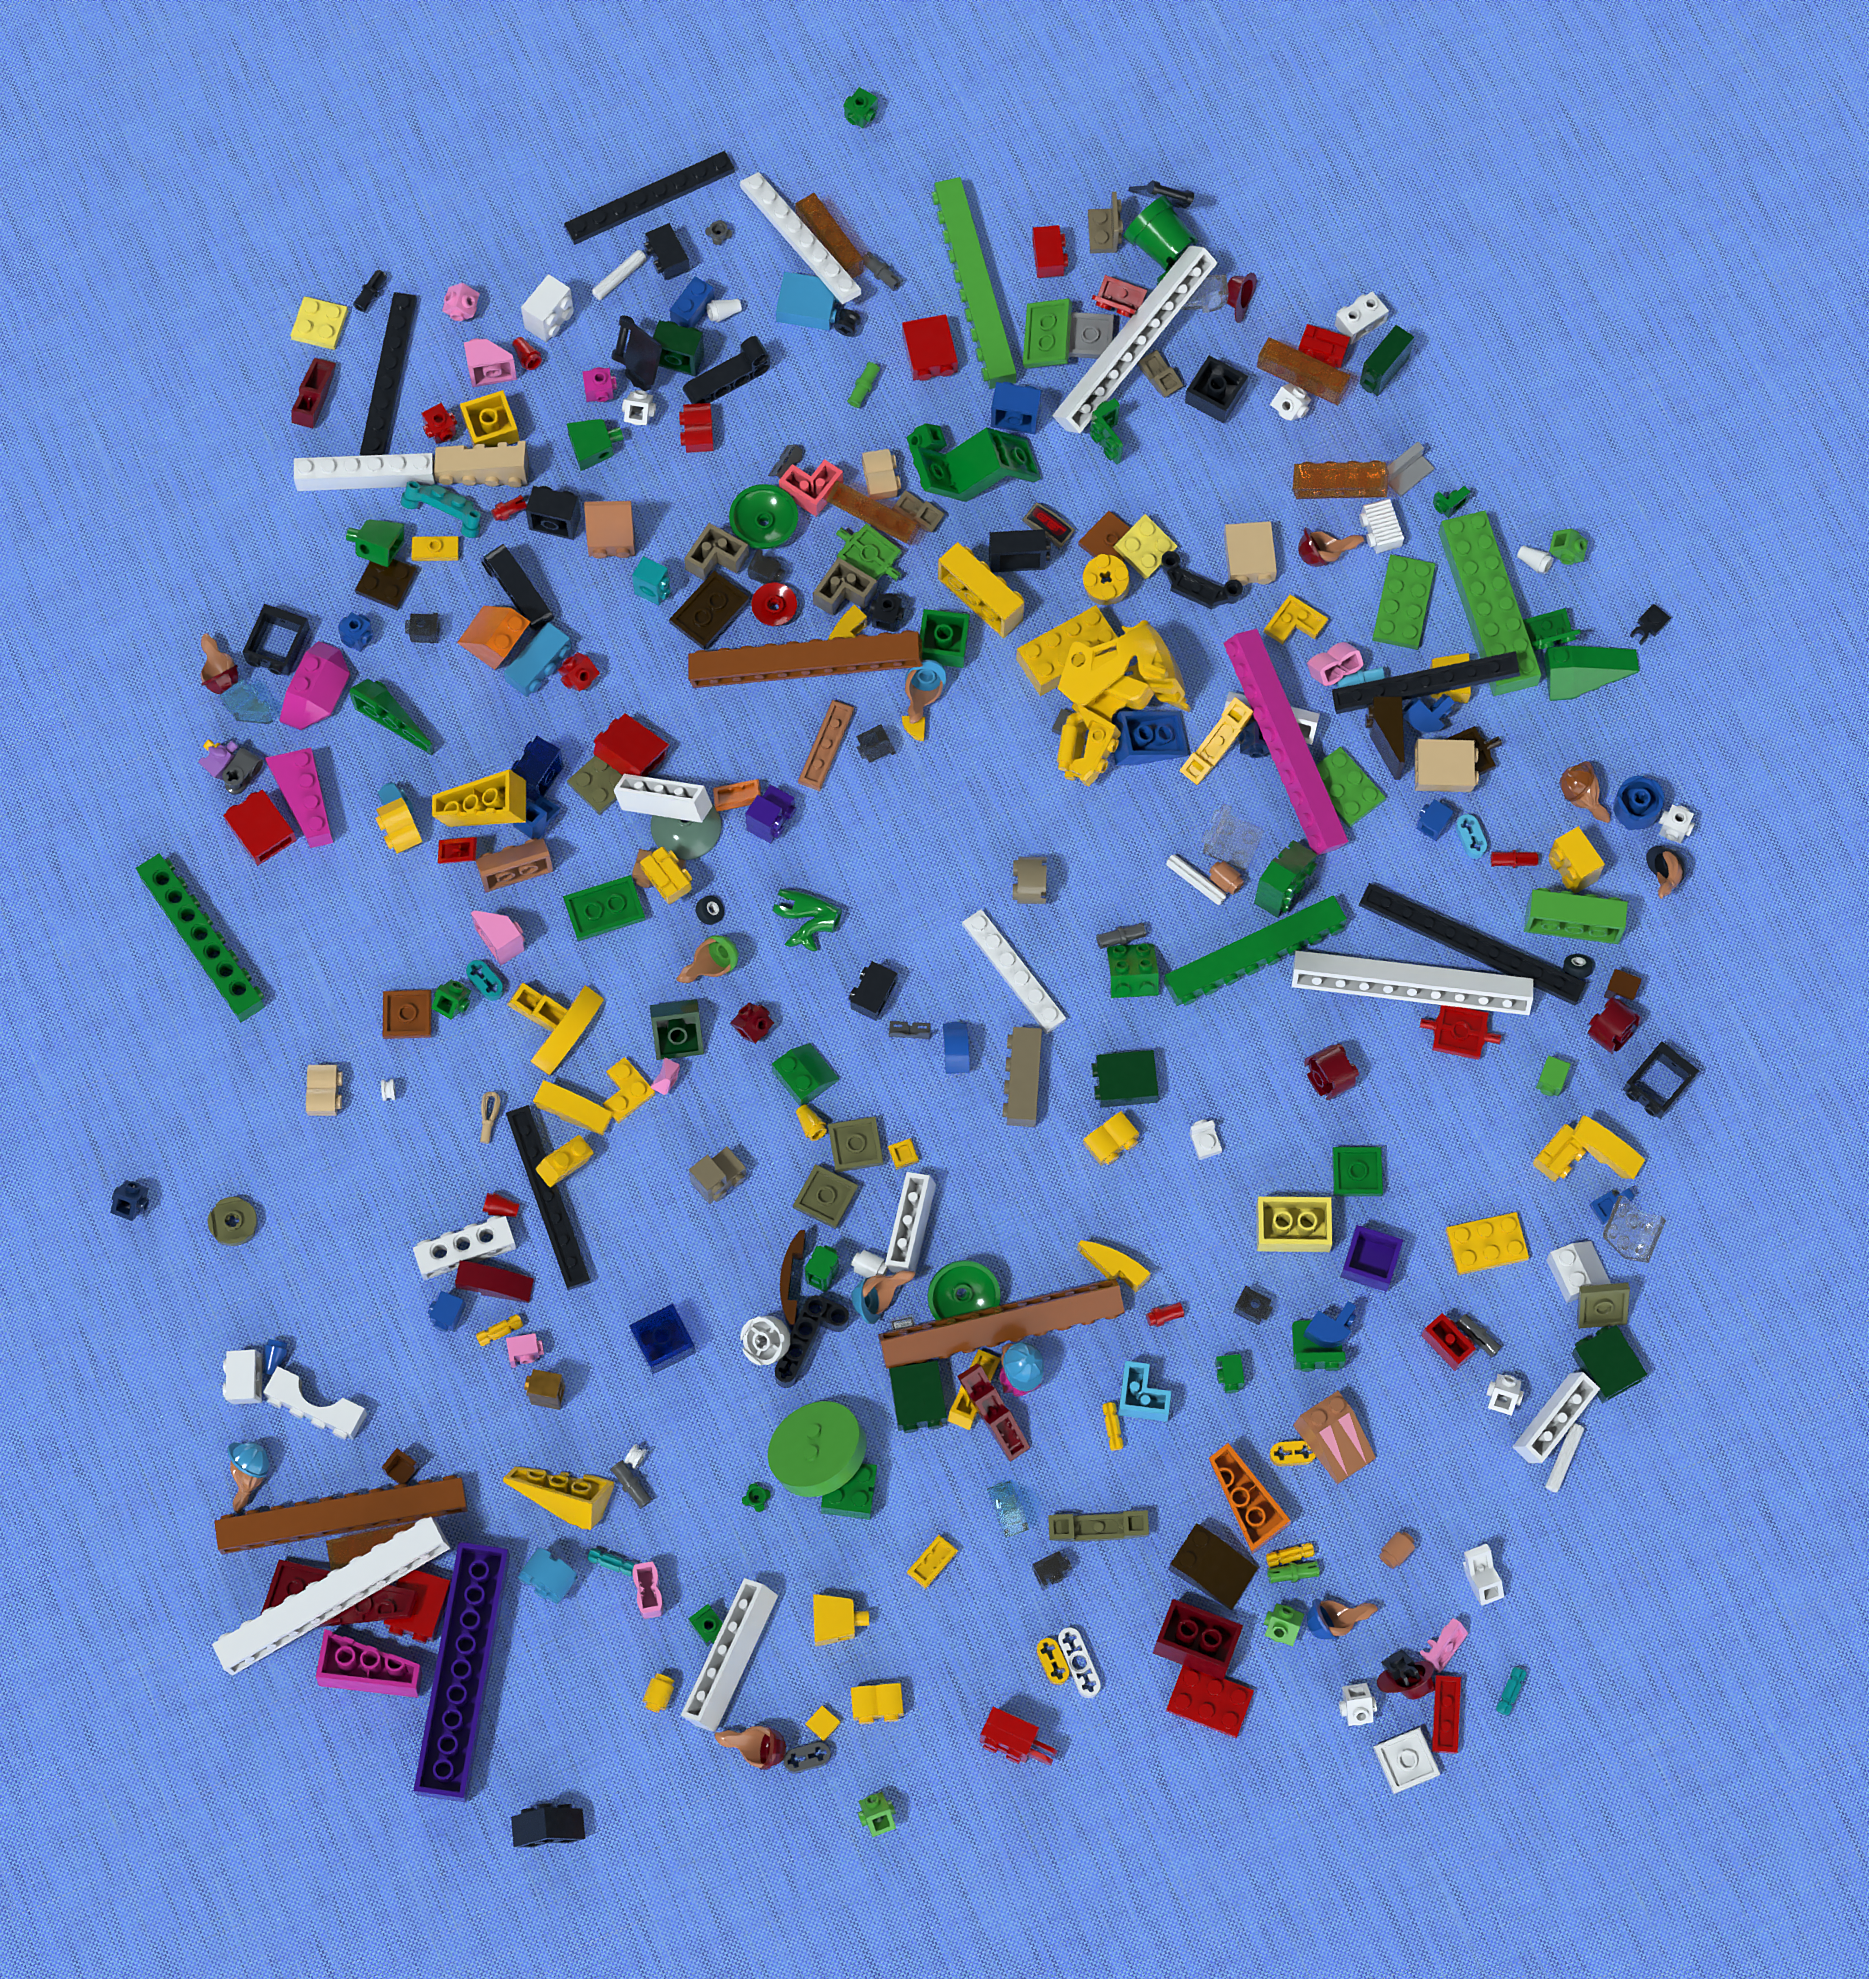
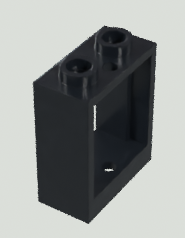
[989,529,1051,573]
[242,604,310,676]
[1623,1041,1699,1120]

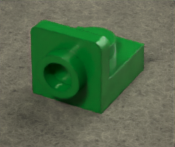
[1433,486,1471,519]

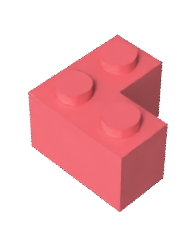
[779,459,843,517]

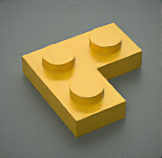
[1264,594,1328,645]
[603,1057,656,1124]

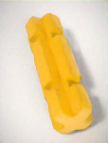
[476,1314,523,1346]
[1102,1402,1124,1451]
[1266,1543,1315,1567]

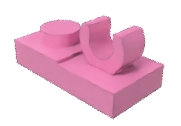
[1420,1618,1468,1673]

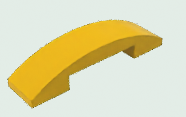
[1179,697,1254,785]
[530,985,604,1075]

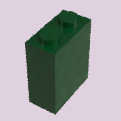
[1359,325,1414,396]
[1091,1050,1159,1108]
[1571,1325,1648,1404]
[889,1361,947,1433]

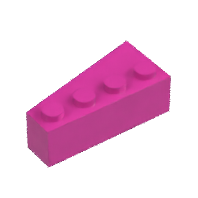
[265,748,333,848]
[316,1629,423,1698]

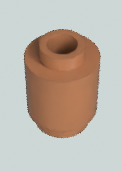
[1209,861,1245,895]
[1379,1532,1415,1569]

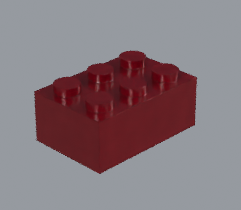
[1153,1599,1243,1680]

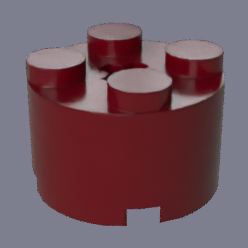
[1587,997,1642,1054]
[1304,1044,1359,1100]

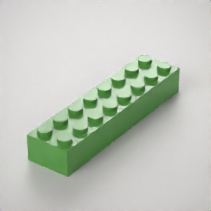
[1438,510,1541,697]

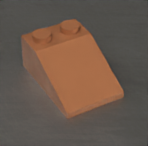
[584,501,635,559]

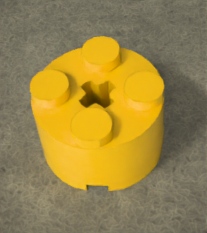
[1083,554,1130,605]

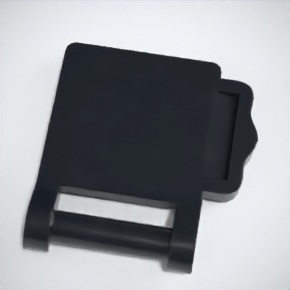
[1128,180,1194,209]
[611,315,662,391]

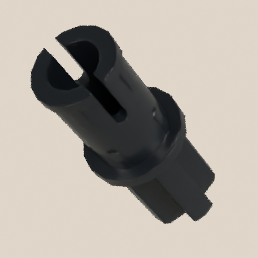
[353,270,387,312]

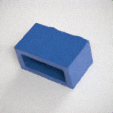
[669,276,715,328]

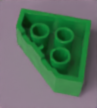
[1254,840,1318,918]

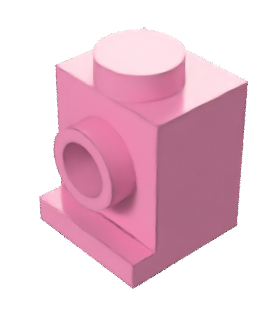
[506,1333,544,1368]

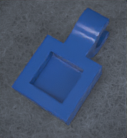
[1590,1188,1634,1225]

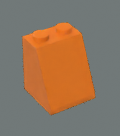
[457,606,530,670]

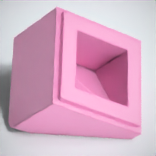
[651,1058,680,1095]

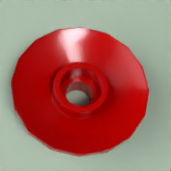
[751,582,797,627]

